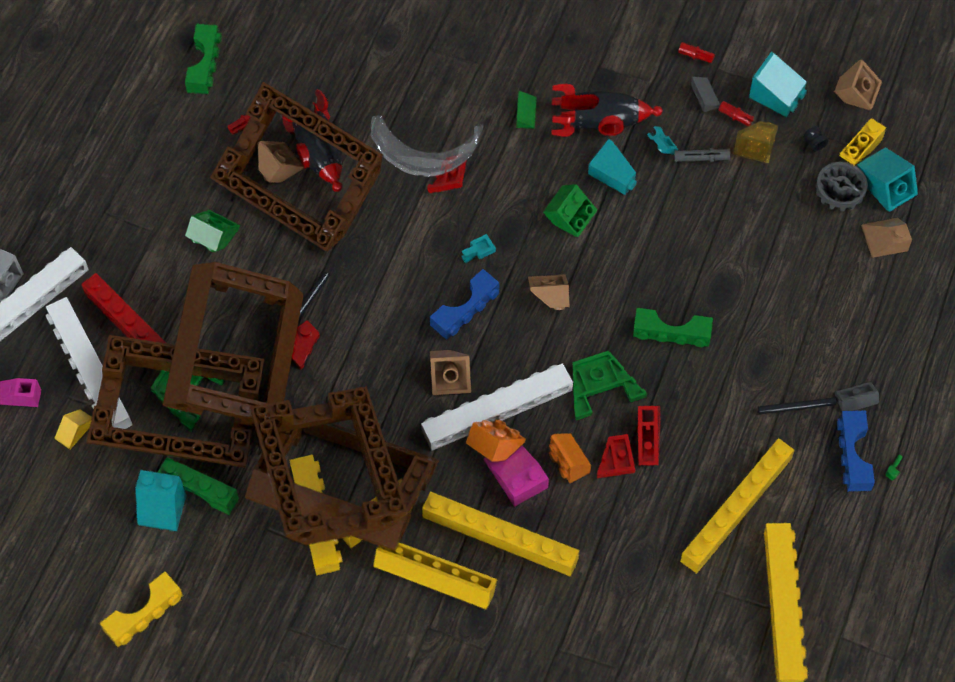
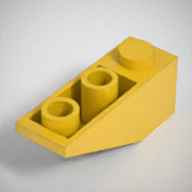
[839,118,886,165]

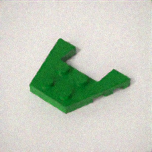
[572,351,647,420]
[151,370,225,432]

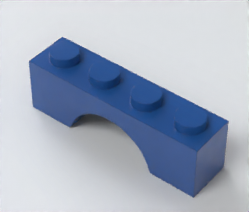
[430,269,499,340]
[837,411,875,491]

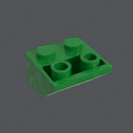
[543,184,597,237]

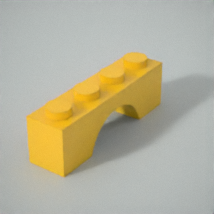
[100,572,183,647]

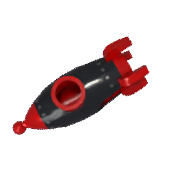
[552,84,663,137]
[282,89,343,192]

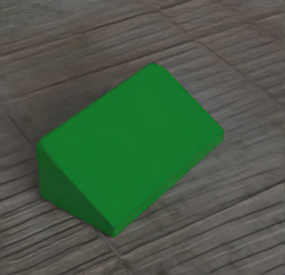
[517,91,536,129]

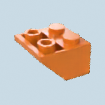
[466,420,526,461]
[549,433,591,483]

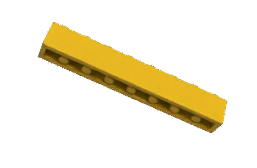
[681,438,794,574]
[422,491,579,576]
[764,523,807,682]

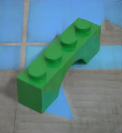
[185,24,222,94]
[633,308,713,347]
[157,457,239,515]

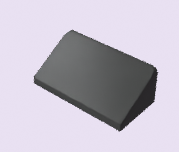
[691,77,720,112]
[835,382,879,411]

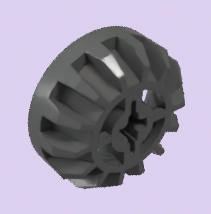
[816,162,867,211]

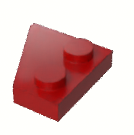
[427,156,467,193]
[291,320,320,370]
[597,434,635,478]

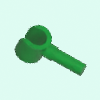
[885,455,902,481]

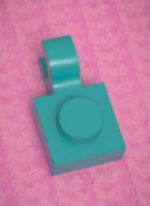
[648,126,678,154]
[461,234,496,263]

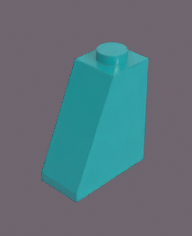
[588,139,637,195]

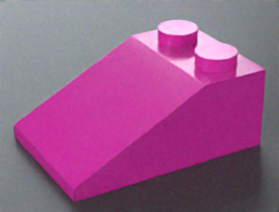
[484,445,549,507]

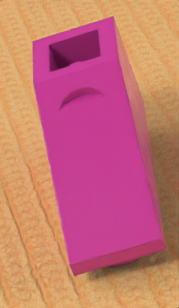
[0,378,41,407]

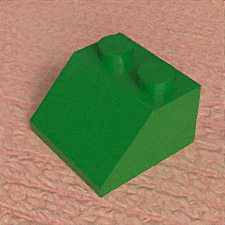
[185,210,240,252]

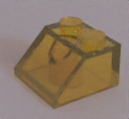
[733,121,778,163]

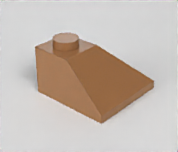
[834,60,882,110]
[258,141,304,183]
[861,218,912,258]
[528,275,569,310]
[430,350,471,395]

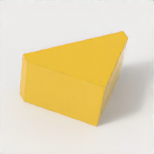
[55,409,92,450]

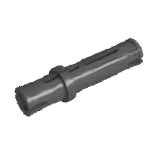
[674,148,730,162]

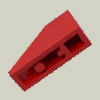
[638,406,660,465]

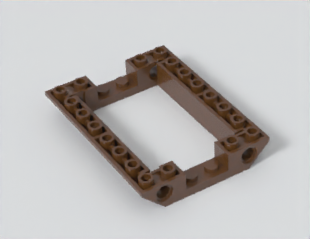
[210,82,383,252]
[162,262,303,429]
[87,335,264,468]
[250,386,408,545]
[245,423,439,551]

